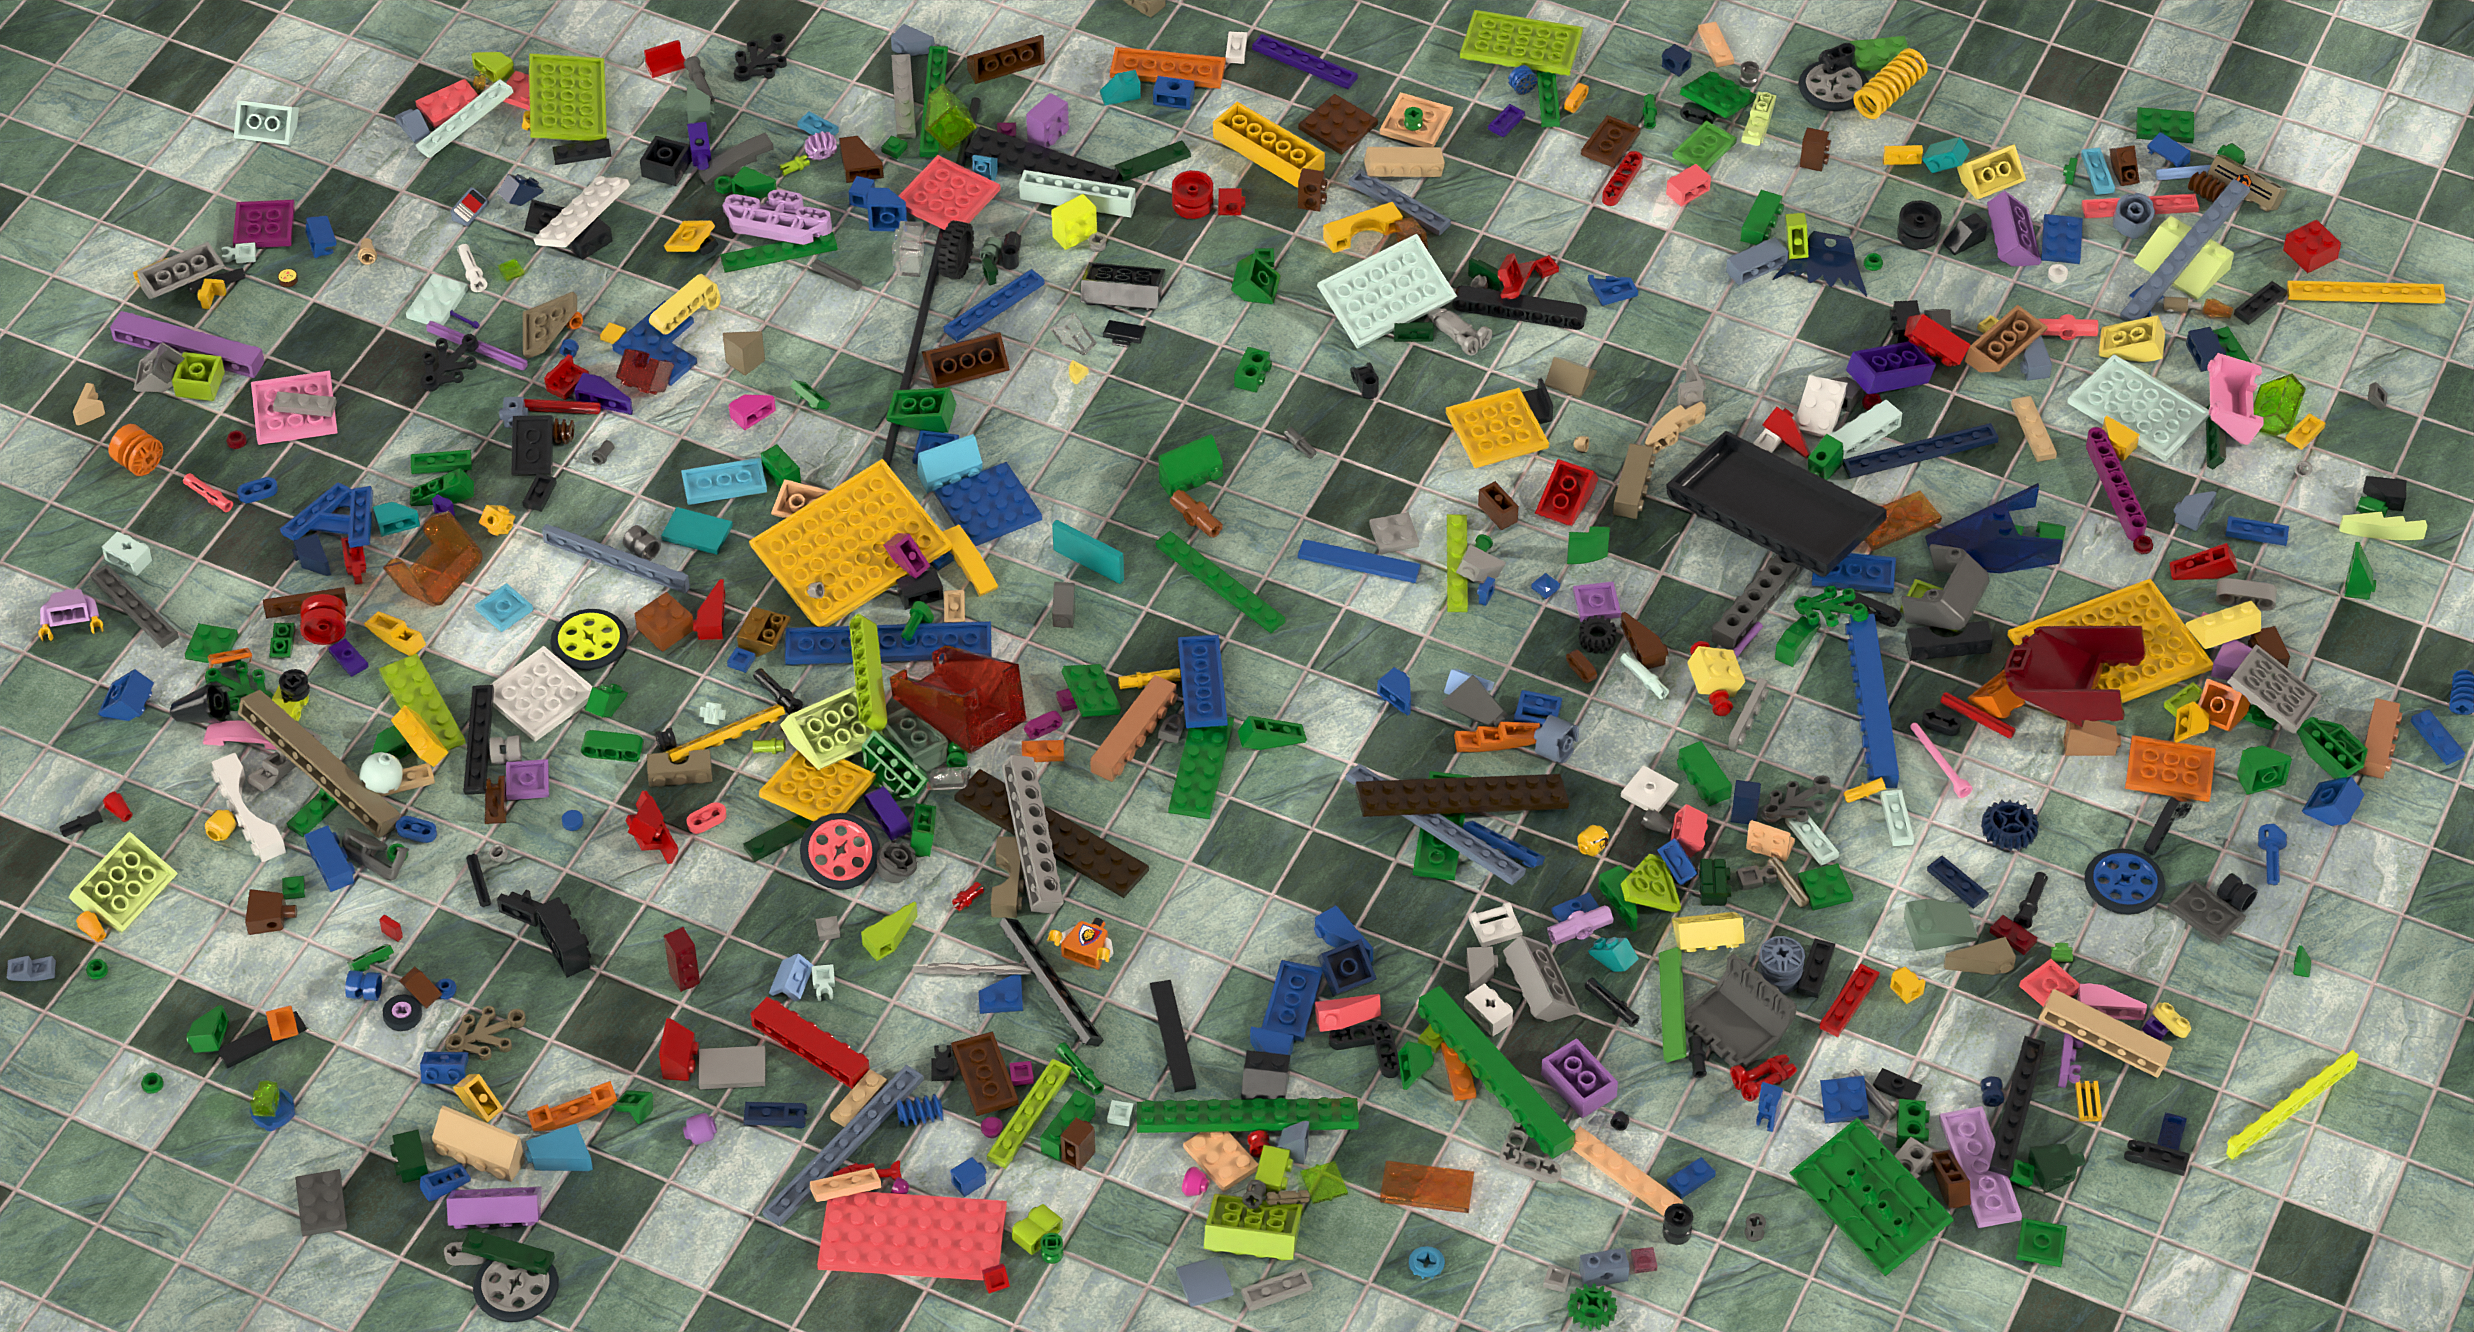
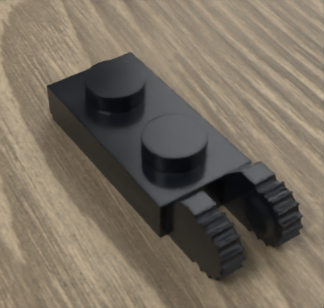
[2124,1140,2190,1176]

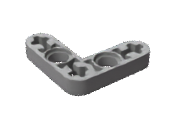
[1499,1120,1561,1184]

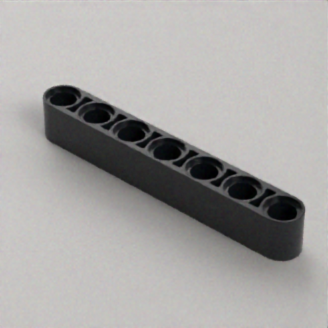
[1452,285,1588,330]

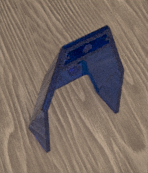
[1925,483,2063,574]

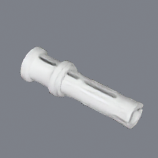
[457,244,487,292]

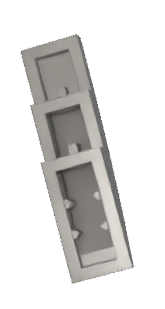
[247,727,321,792]

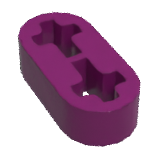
[1024,711,1063,740]

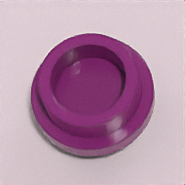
[981,1117,1003,1138]

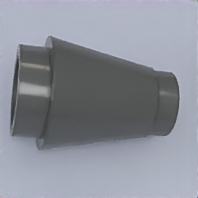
[1641,809,1673,835]

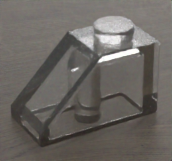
[1050,313,1097,355]

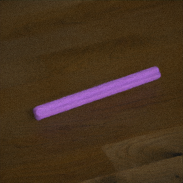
[426,321,528,371]

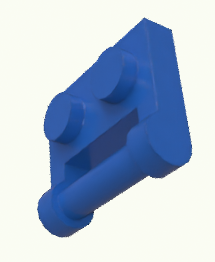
[1514,690,1562,727]

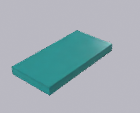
[1052,520,1124,584]

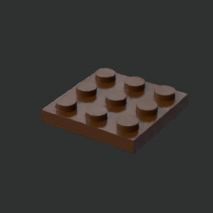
[1298,94,1378,155]

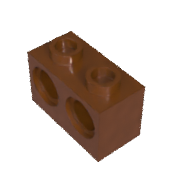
[1298,168,1327,212]

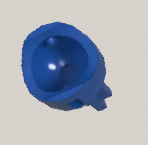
[2258,824,2287,885]

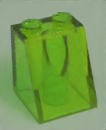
[925,83,977,151]

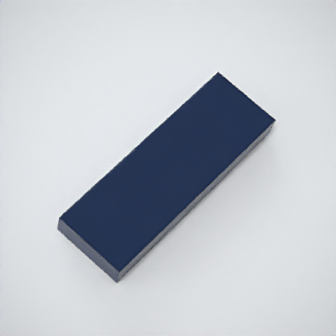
[1927,855,1989,909]

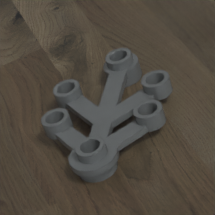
[1761,775,1831,822]

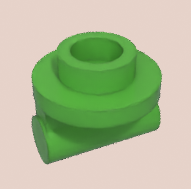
[2050,943,2073,962]

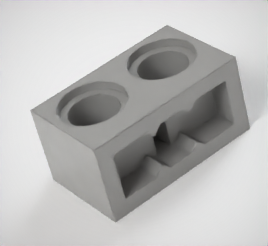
[1894,1137,1933,1181]

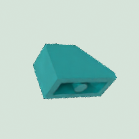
[1100,70,1141,106]
[373,502,420,537]

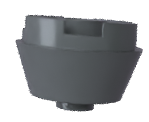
[877,841,918,883]

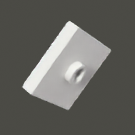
[1621,765,1679,812]

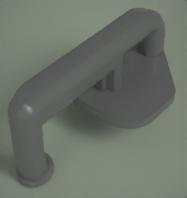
[342,828,409,881]

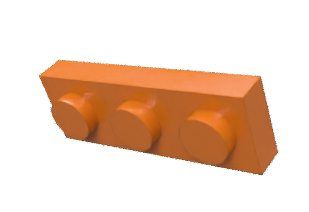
[1441,1042,1476,1101]

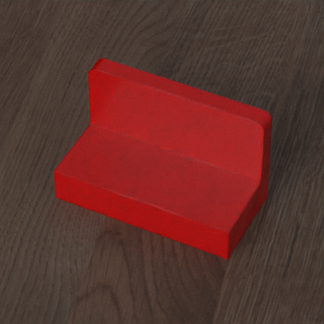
[644,40,685,78]

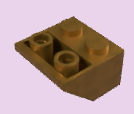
[737,607,791,657]

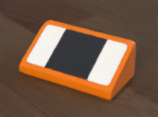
[208,647,252,669]

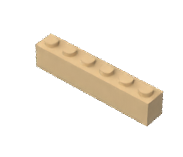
[2038,989,2173,1078]

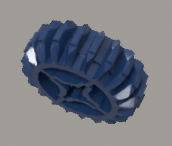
[1981,799,2039,852]

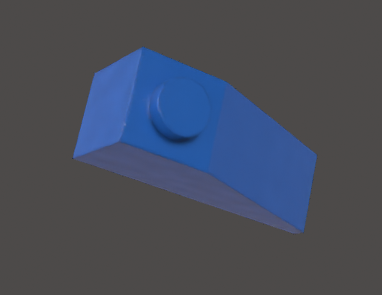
[1314,906,1373,962]

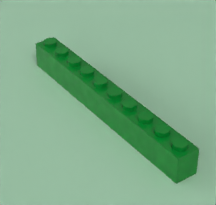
[1417,986,1575,1159]

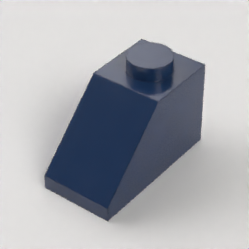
[292,534,331,576]

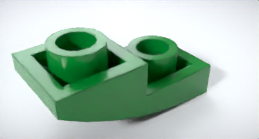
[269,623,296,658]

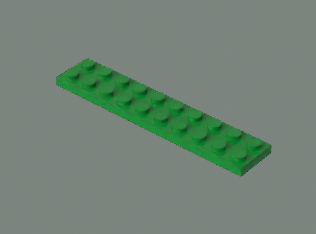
[1137,1097,1359,1133]

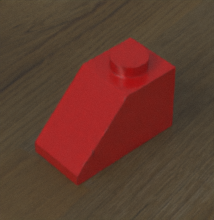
[627,795,664,844]

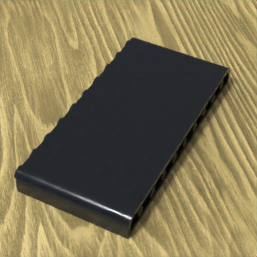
[1666,431,1887,577]

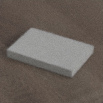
[699,1046,766,1089]

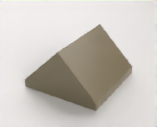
[723,331,765,376]
[1545,357,1597,399]

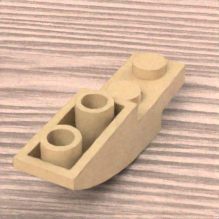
[1645,402,1706,454]

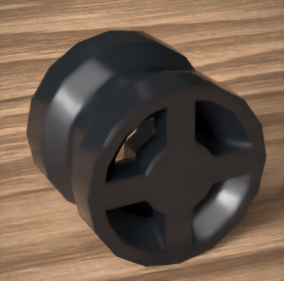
[655,727,677,752]

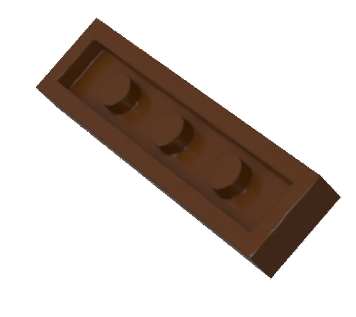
[263,587,348,619]

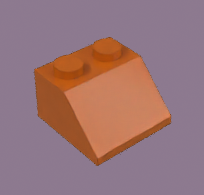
[2198,679,2250,731]

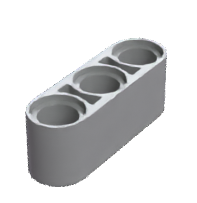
[2216,578,2277,611]

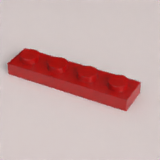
[1819,963,1880,1037]

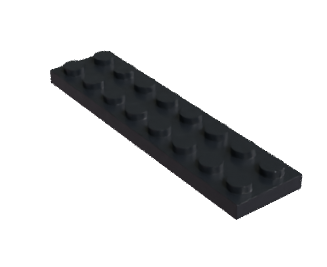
[965,126,1120,185]

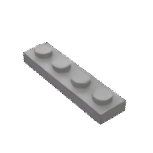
[1728,678,1769,752]

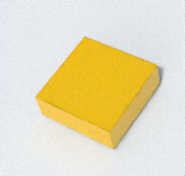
[600,322,627,344]

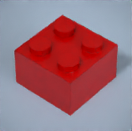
[2283,219,2341,274]

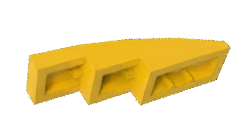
[942,525,998,597]

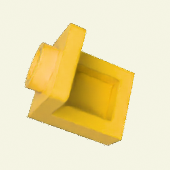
[198,279,226,309]

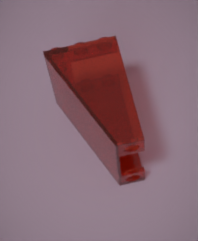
[889,645,1027,754]

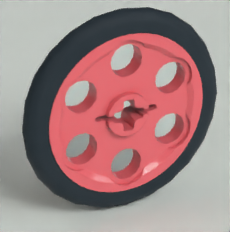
[800,813,880,890]

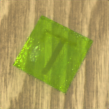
[498,258,524,282]

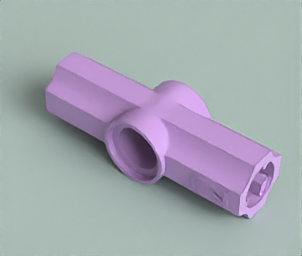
[1547,905,1613,945]

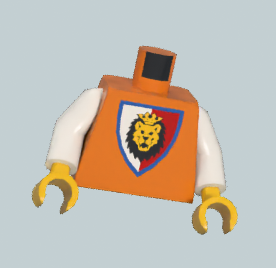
[1047,918,1114,970]

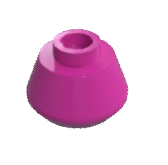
[1182,1166,1209,1196]

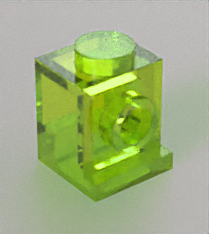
[250,1080,280,1117]

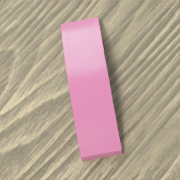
[203,720,277,750]

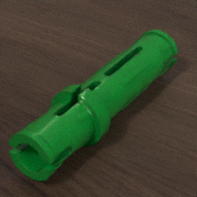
[1055,1042,1104,1095]

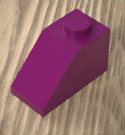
[883,533,930,578]

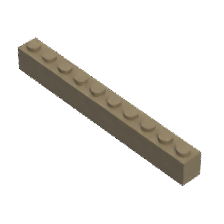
[238,690,401,838]

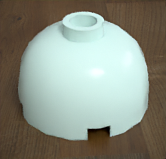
[359,752,403,794]

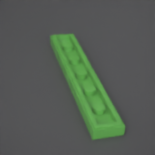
[1659,947,1687,1063]

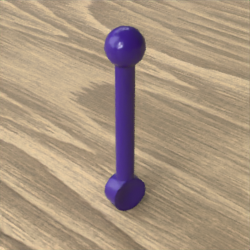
[450,310,480,329]

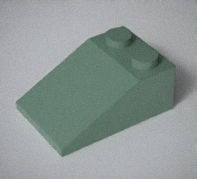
[1904,899,1978,951]

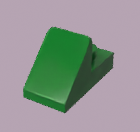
[612,1090,653,1125]

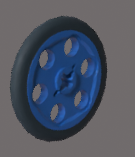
[2084,848,2165,915]

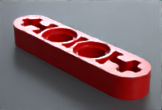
[1602,151,1643,206]

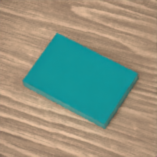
[661,507,733,555]

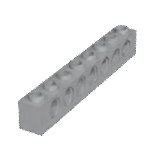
[1001,755,1064,914]

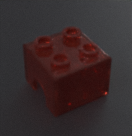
[616,349,674,395]

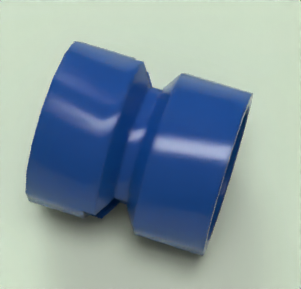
[345,970,382,1001]

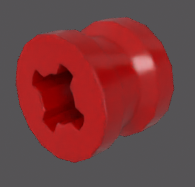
[1247,1131,1271,1158]

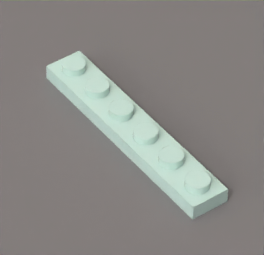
[416,79,514,158]

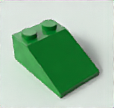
[886,388,957,433]

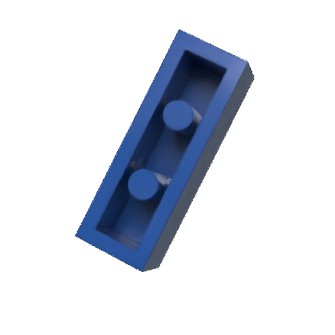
[304,825,356,892]

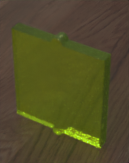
[1300,1161,1348,1204]

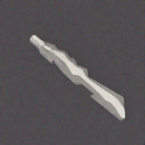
[913,962,1031,975]

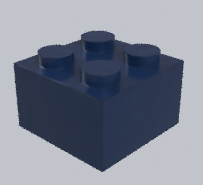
[1317,939,1377,997]

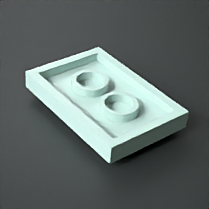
[406,274,468,326]

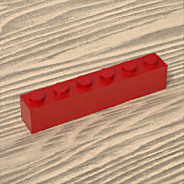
[750,996,870,1089]

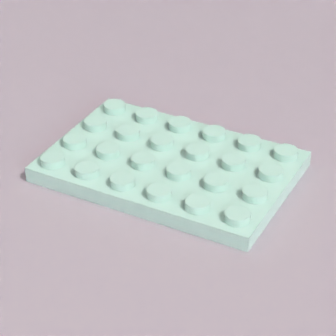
[1317,234,1457,349]
[2067,354,2210,461]

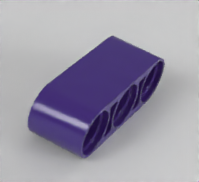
[864,786,911,841]

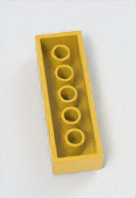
[1213,101,1325,188]

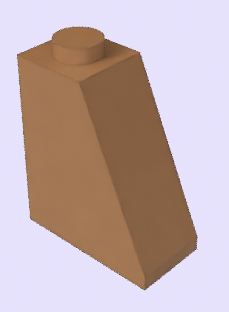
[2063,720,2121,756]

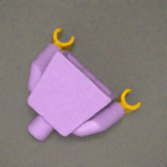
[38,589,104,642]

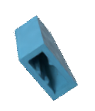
[524,1124,593,1171]

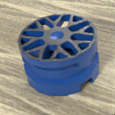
[1508,65,1538,95]

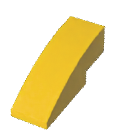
[364,611,426,656]

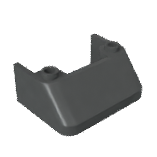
[1901,544,1990,630]

